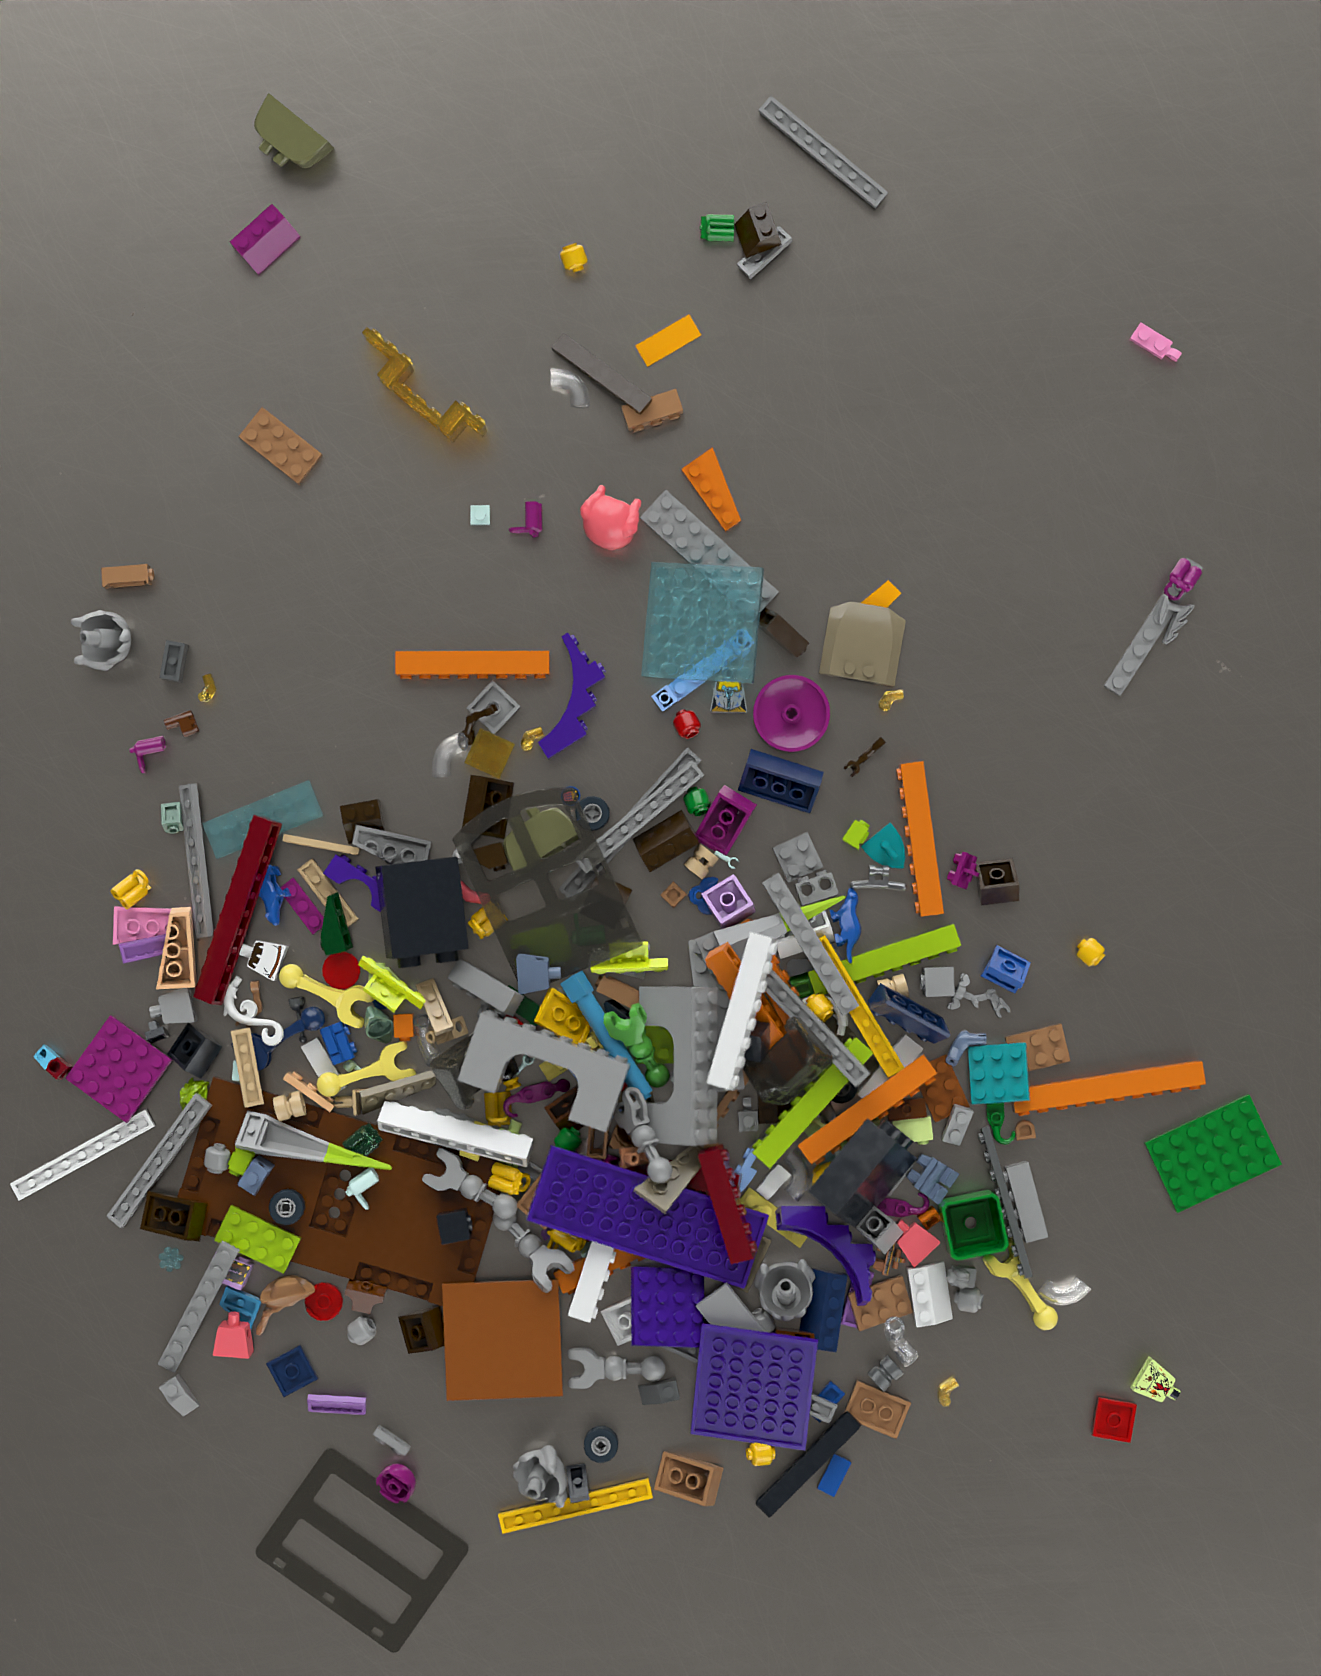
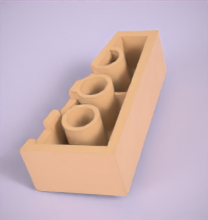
[156,907,197,989]

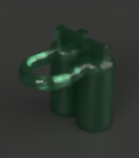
[342,1123,383,1157]

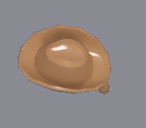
[256,1275,315,1336]

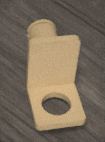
[425,1016,469,1044]
[335,1088,368,1116]

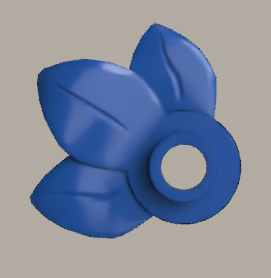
[688,877,718,915]

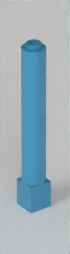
[560,971,653,1100]

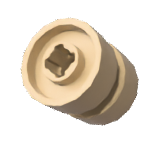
[683,844,719,880]
[877,974,909,998]
[273,1091,306,1121]

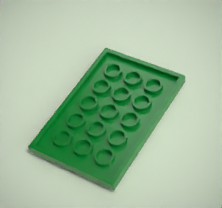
[1144,1094,1282,1213]

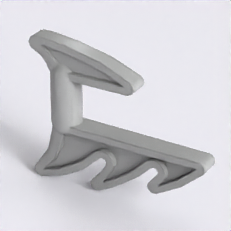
[1157,595,1195,644]

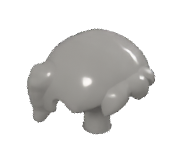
[71,610,131,671]
[754,1259,815,1321]
[513,1445,567,1508]

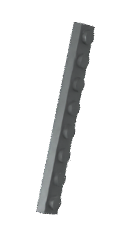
[978,1126,1033,1279]

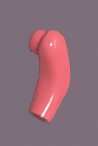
[461,881,491,904]

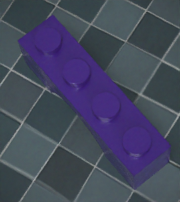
[323,854,380,912]

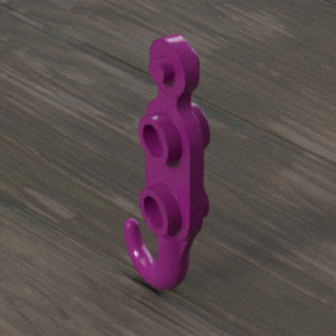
[503,1079,570,1118]
[877,1192,930,1217]

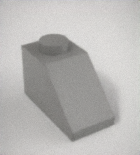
[159,1373,200,1416]

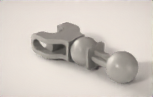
[613,1087,672,1183]
[422,1148,517,1219]
[492,1213,575,1293]
[567,1347,665,1389]

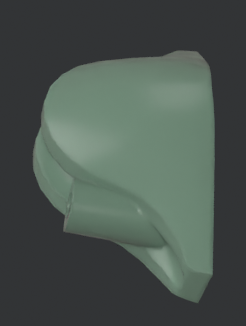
[365,1006,394,1044]

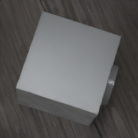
[920,966,955,997]
[855,1206,904,1254]

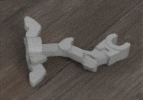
[947,973,1010,1018]

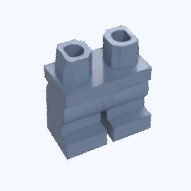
[906,1153,959,1205]

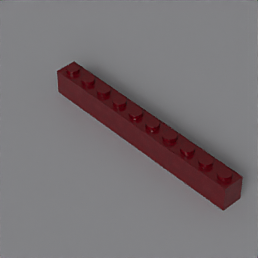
[193,815,282,1006]

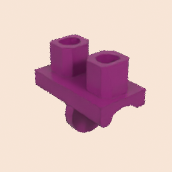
[947,852,980,890]

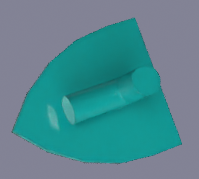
[861,823,905,869]

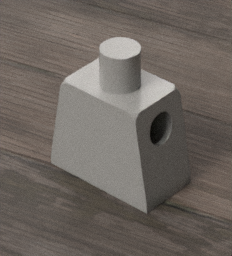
[149,987,198,1024]

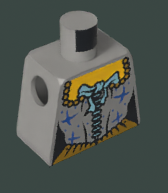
[710,670,747,713]

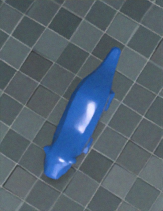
[259,865,292,926]
[830,888,862,963]

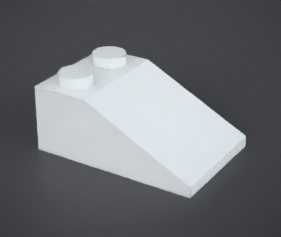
[600,1296,631,1346]

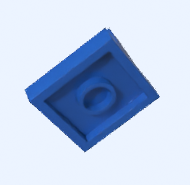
[981,945,1031,994]

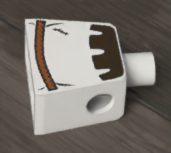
[240,941,289,981]

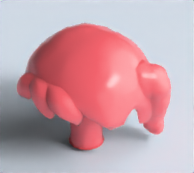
[580,485,641,551]

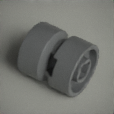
[868,1355,904,1392]

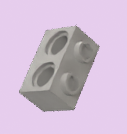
[794,870,839,906]

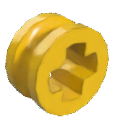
[503,1077,522,1092]

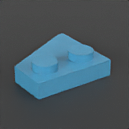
[219,1285,262,1329]

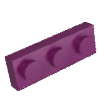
[280,877,324,935]

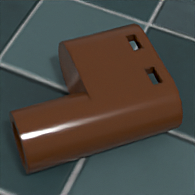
[164,710,199,737]

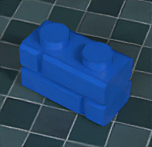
[320,1022,358,1065]

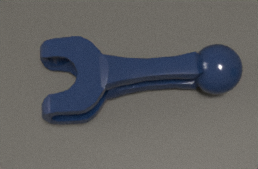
[231,1006,325,1071]

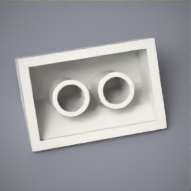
[776,900,835,959]
[906,1261,953,1327]

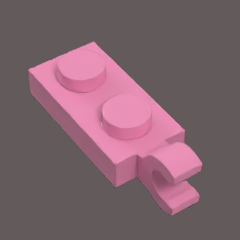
[1129,322,1182,362]

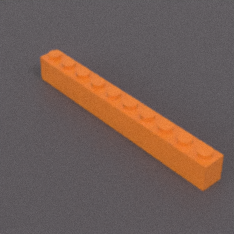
[1011,1060,1206,1116]

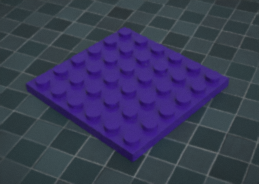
[690,1323,818,1451]

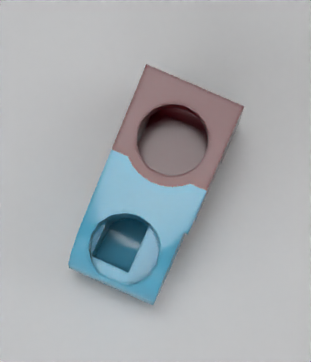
[33,1044,73,1080]

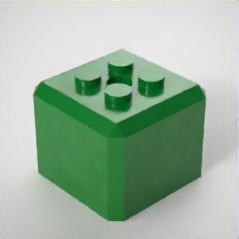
[938,1190,1009,1261]

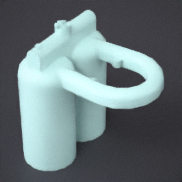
[345,1168,379,1210]

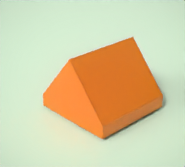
[917,1205,941,1230]

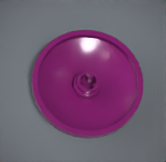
[753,675,830,752]

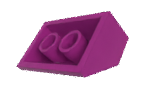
[230,204,300,275]

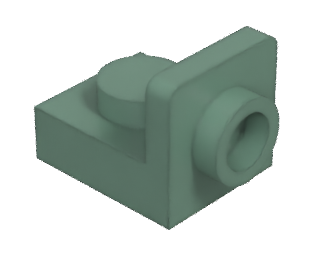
[161,802,184,834]

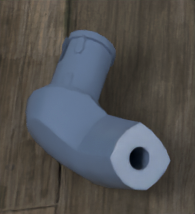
[946,1030,986,1067]

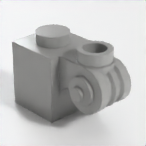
[947,1264,977,1289]

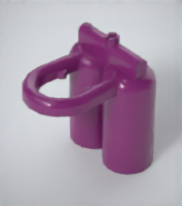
[509,501,542,538]
[1164,558,1202,601]
[129,736,166,774]

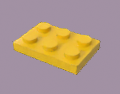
[534,988,591,1045]

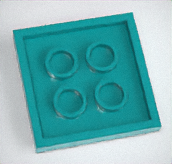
[968,1042,1030,1105]

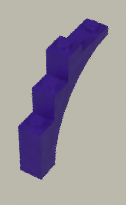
[538,632,606,759]
[775,1206,876,1306]

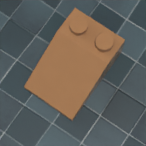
[654,1451,723,1506]

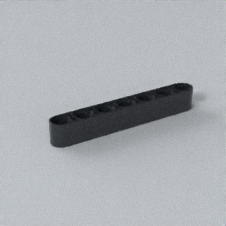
[755,1411,862,1518]

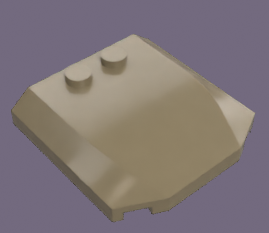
[819,602,906,687]

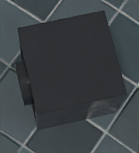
[744,1021,770,1063]
[436,1207,473,1245]

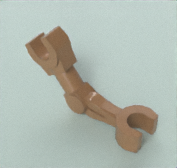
[235,980,263,1028]

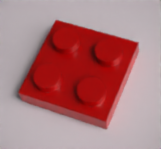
[1091,1397,1137,1443]

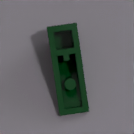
[320,892,353,956]

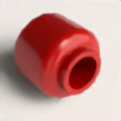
[673,709,701,739]

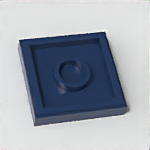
[266,1344,319,1397]

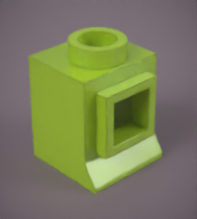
[842,820,870,851]
[228,1147,255,1177]

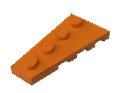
[681,447,741,532]

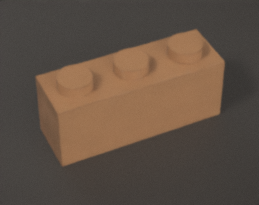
[621,389,683,432]

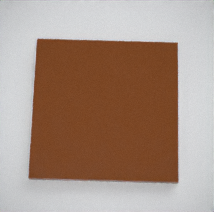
[442,1279,563,1401]

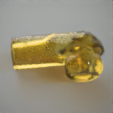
[198,674,216,702]
[879,689,904,711]
[520,726,544,751]
[938,1378,959,1407]

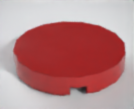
[322,951,361,989]
[305,1282,343,1321]

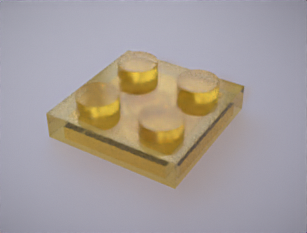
[464,728,515,779]

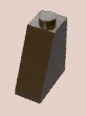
[753,608,810,658]

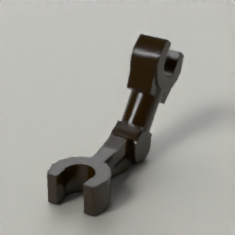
[458,703,498,746]
[843,737,886,777]

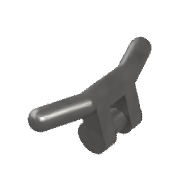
[850,865,907,891]

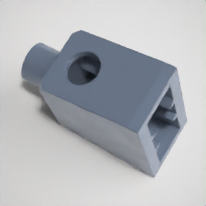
[516,954,561,994]
[237,1155,275,1196]

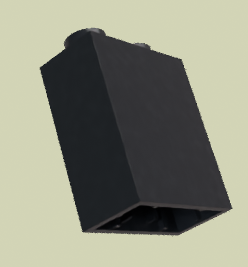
[375,857,469,968]
[808,1118,917,1228]

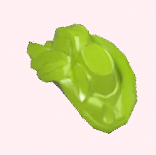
[180,1077,209,1110]

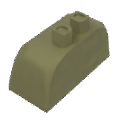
[254,93,334,168]
[503,805,583,877]

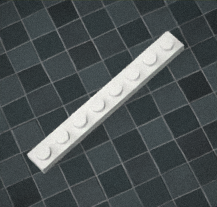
[10,1109,155,1201]

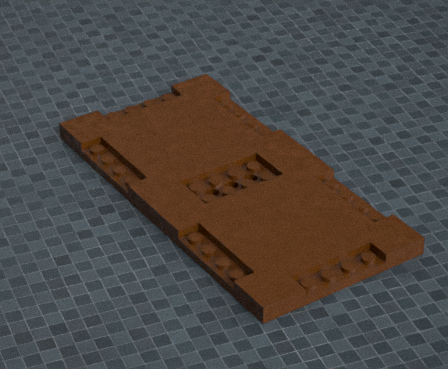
[177,1076,509,1306]

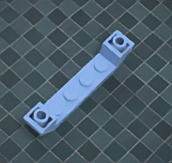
[651,628,755,712]

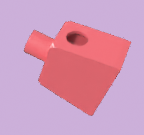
[896,1219,941,1268]
[213,1312,254,1359]

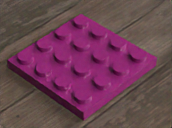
[65,1015,172,1123]

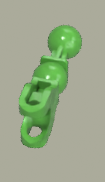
[603,1003,670,1088]

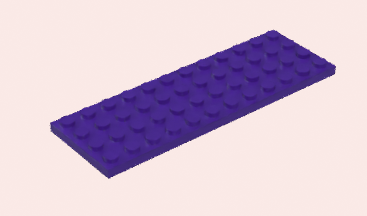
[526,1145,769,1289]

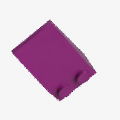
[696,785,757,856]

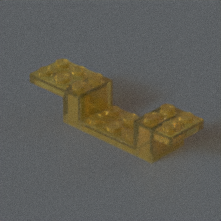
[362,327,488,443]

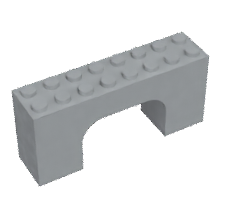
[639,986,718,1146]
[458,1010,631,1132]

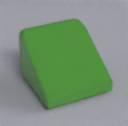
[790,972,814,998]

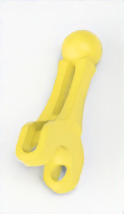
[279,964,375,1028]
[317,1041,416,1097]
[982,1238,1058,1330]

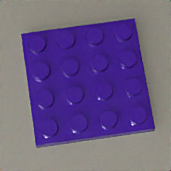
[631,1266,704,1348]

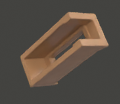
[101,564,154,589]
[594,973,639,1008]
[586,1126,610,1161]

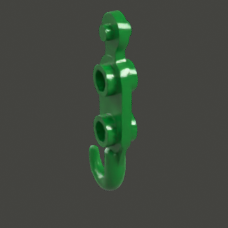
[986,1103,1016,1145]

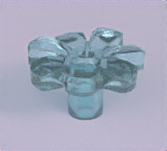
[158,1247,183,1272]

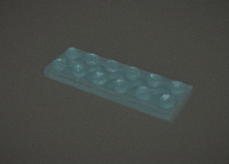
[202,780,324,859]

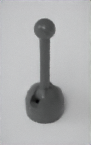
[288,996,307,1043]

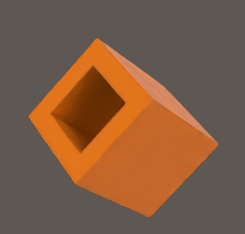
[393,1013,415,1041]

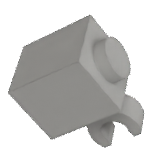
[737,1097,759,1132]

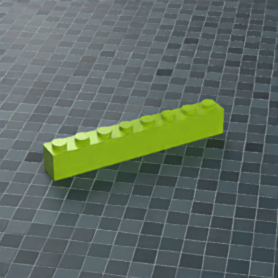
[807,924,961,995]
[751,1037,873,1169]

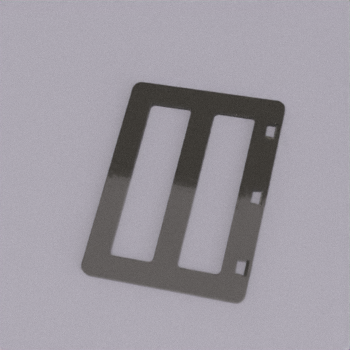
[255,1448,469,1652]

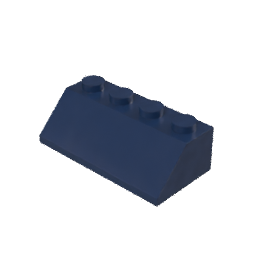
[738,749,824,813]
[868,983,951,1044]
[799,1268,848,1353]

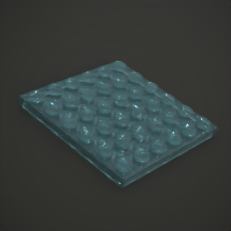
[641,562,764,684]

